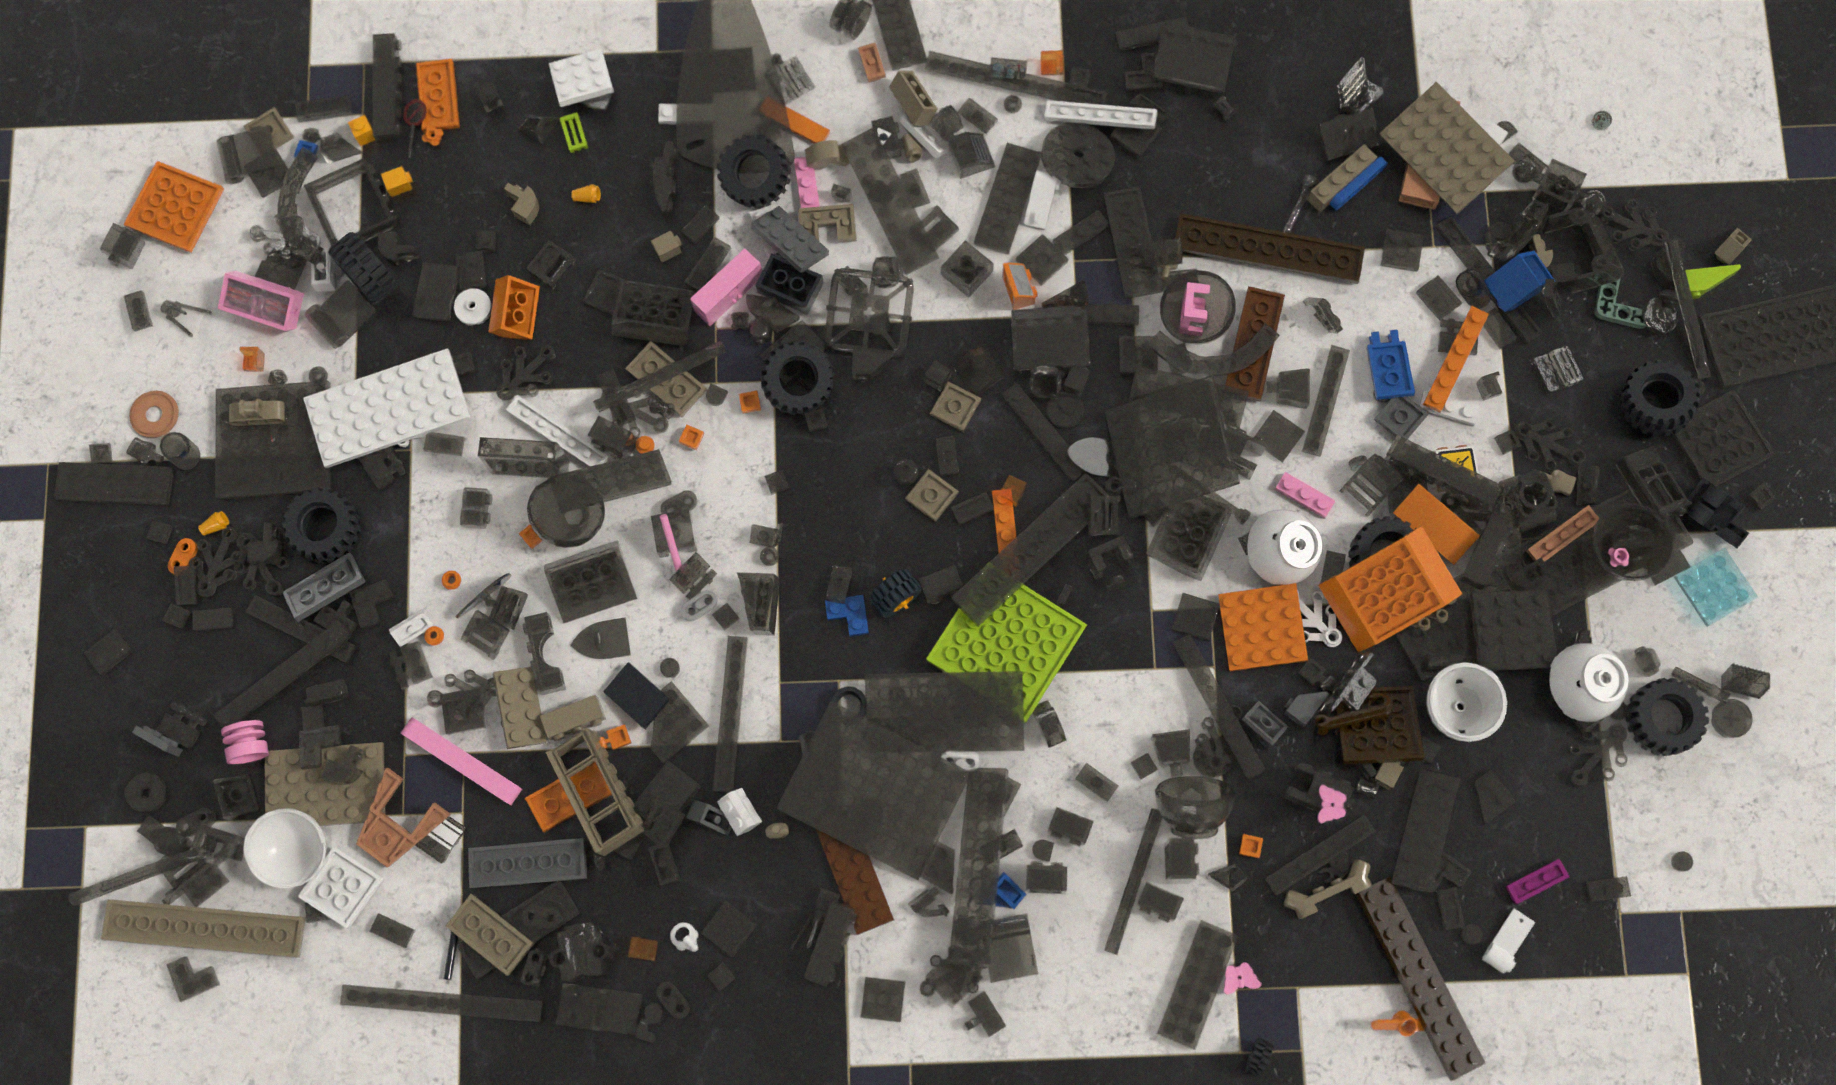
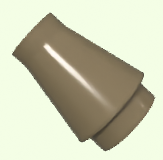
[901,134,923,162]

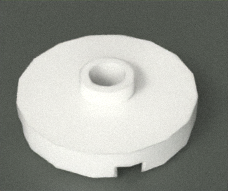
[454,289,492,326]

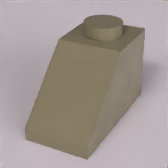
[1715,228,1752,265]

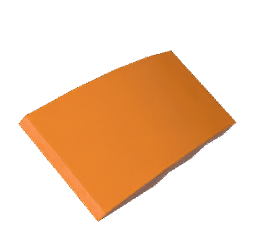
[1393,484,1480,565]

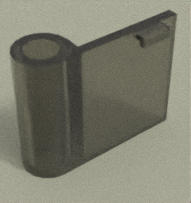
[216,126,279,184]
[304,280,377,349]
[979,913,1038,983]

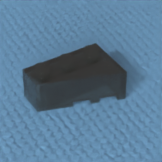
[737,572,780,636]

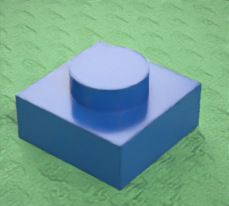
[294,140,319,163]

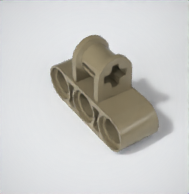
[229,399,285,426]

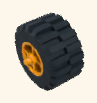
[869,569,922,618]

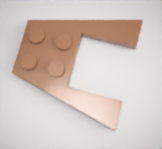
[356,768,451,868]

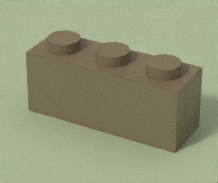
[889,70,938,126]
[540,695,606,741]

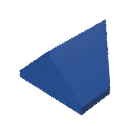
[978,872,1027,909]

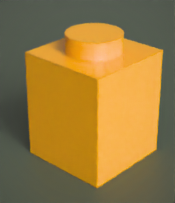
[348,115,377,147]
[381,166,413,197]

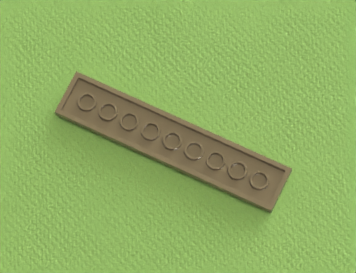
[101,899,306,958]

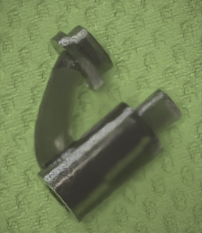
[908,887,950,917]

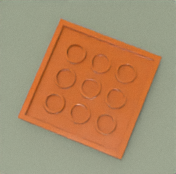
[123,161,224,253]
[1218,583,1308,672]

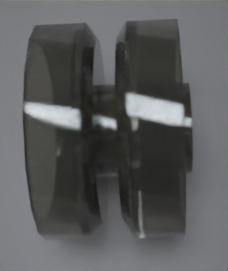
[829,0,872,40]

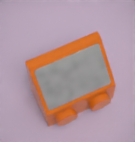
[1002,262,1038,310]

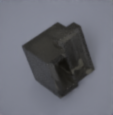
[100,223,146,269]

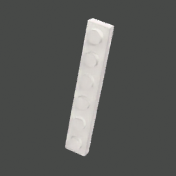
[1044,100,1157,130]
[506,395,609,473]

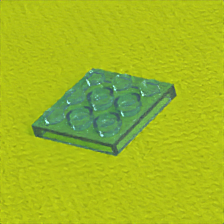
[1674,548,1758,627]

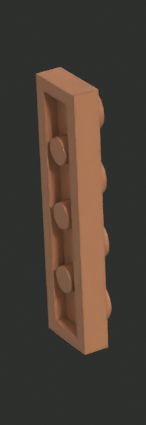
[1526,505,1601,566]

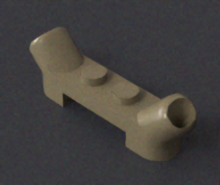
[1284,859,1372,919]

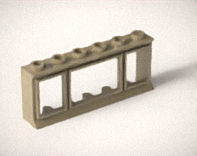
[546,727,644,856]

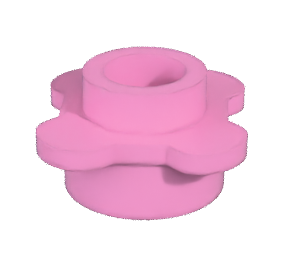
[1608,547,1629,567]

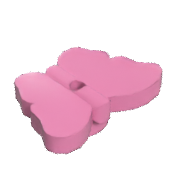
[1318,785,1346,823]
[1223,963,1261,994]

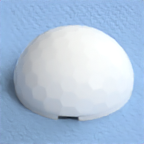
[244,808,326,888]

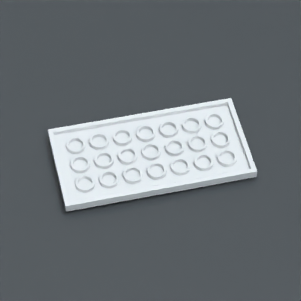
[303,348,471,468]

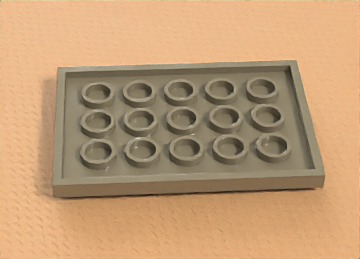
[1380,81,1515,214]
[265,742,385,826]

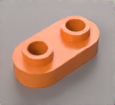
[168,538,198,576]

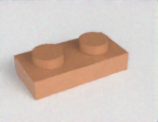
[858,42,886,82]

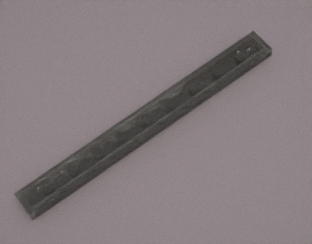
[925,51,1107,105]
[340,984,543,1022]

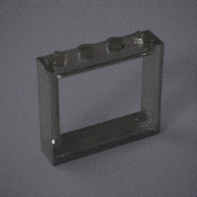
[303,158,398,246]
[478,437,570,479]

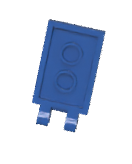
[1366,329,1415,400]

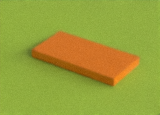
[416,58,460,132]
[525,762,612,833]

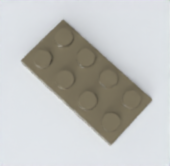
[625,341,707,417]
[493,667,547,749]
[446,894,534,976]

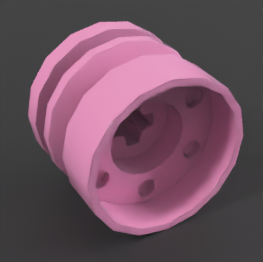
[221,720,269,764]

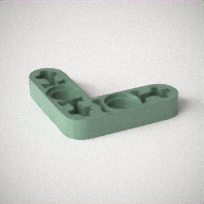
[1594,266,1651,329]

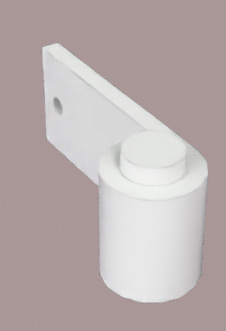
[1024,170,1061,229]
[1482,908,1535,973]

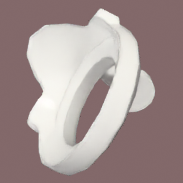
[670,922,698,952]

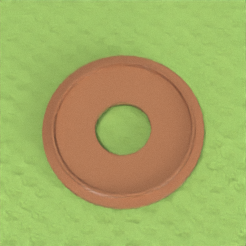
[129,390,179,438]

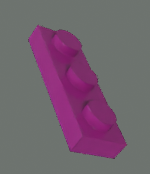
[1505,859,1569,905]

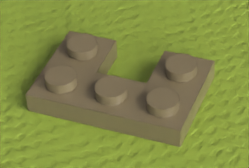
[798,204,857,243]

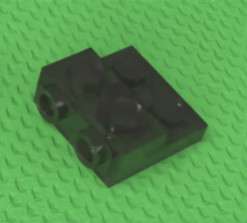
[255,246,307,290]

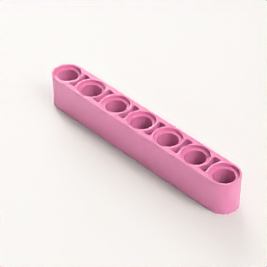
[401,717,522,805]

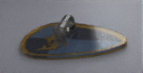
[455,573,511,619]

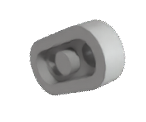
[681,590,718,621]

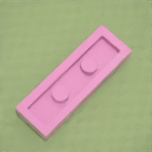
[794,157,820,208]
[1275,472,1335,518]

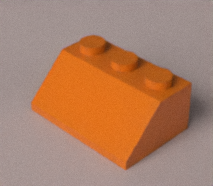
[488,275,540,340]

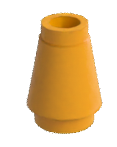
[572,184,601,203]
[198,511,229,536]

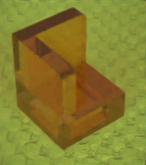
[1040,50,1064,76]
[239,347,265,372]
[1000,475,1026,507]
[628,937,658,961]

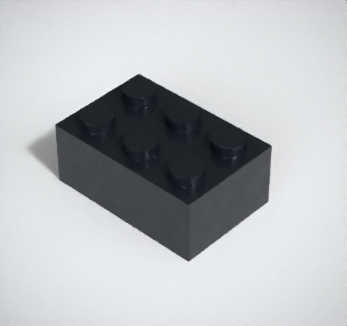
[755,253,824,315]

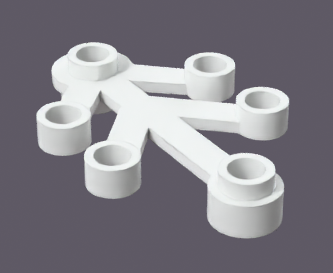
[1297,590,1342,647]

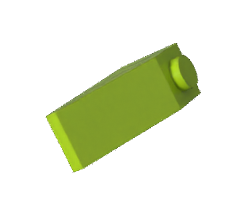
[1678,264,1741,299]

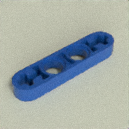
[1329,157,1388,210]

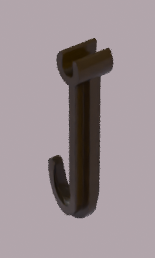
[1315,693,1393,735]

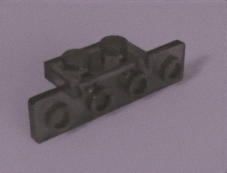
[1320,651,1377,714]
[162,849,233,907]

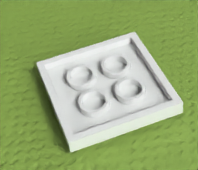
[549,49,614,107]
[298,846,383,930]

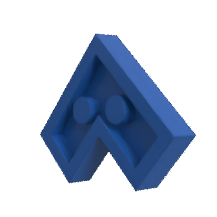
[825,595,869,637]

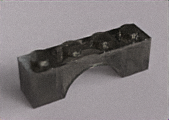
[523,612,566,695]

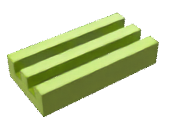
[560,113,588,153]

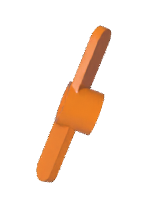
[1371,1010,1425,1037]

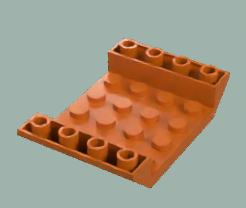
[1318,526,1462,652]

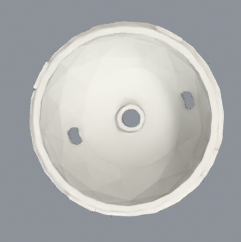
[1247,509,1322,586]
[1550,643,1628,722]
[1426,663,1507,742]

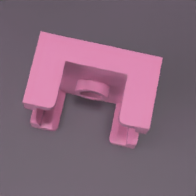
[1179,282,1210,336]

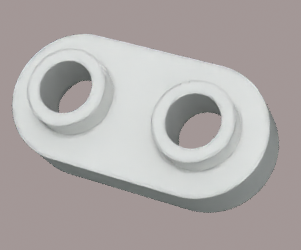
[940,750,979,772]

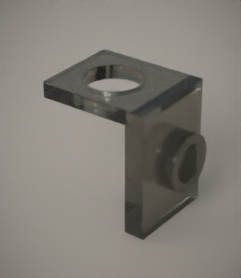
[749,523,783,548]

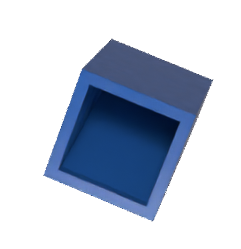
[1484,251,1556,312]

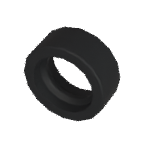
[830,686,868,725]

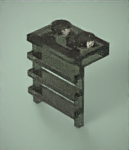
[1336,57,1383,119]
[1340,454,1404,517]

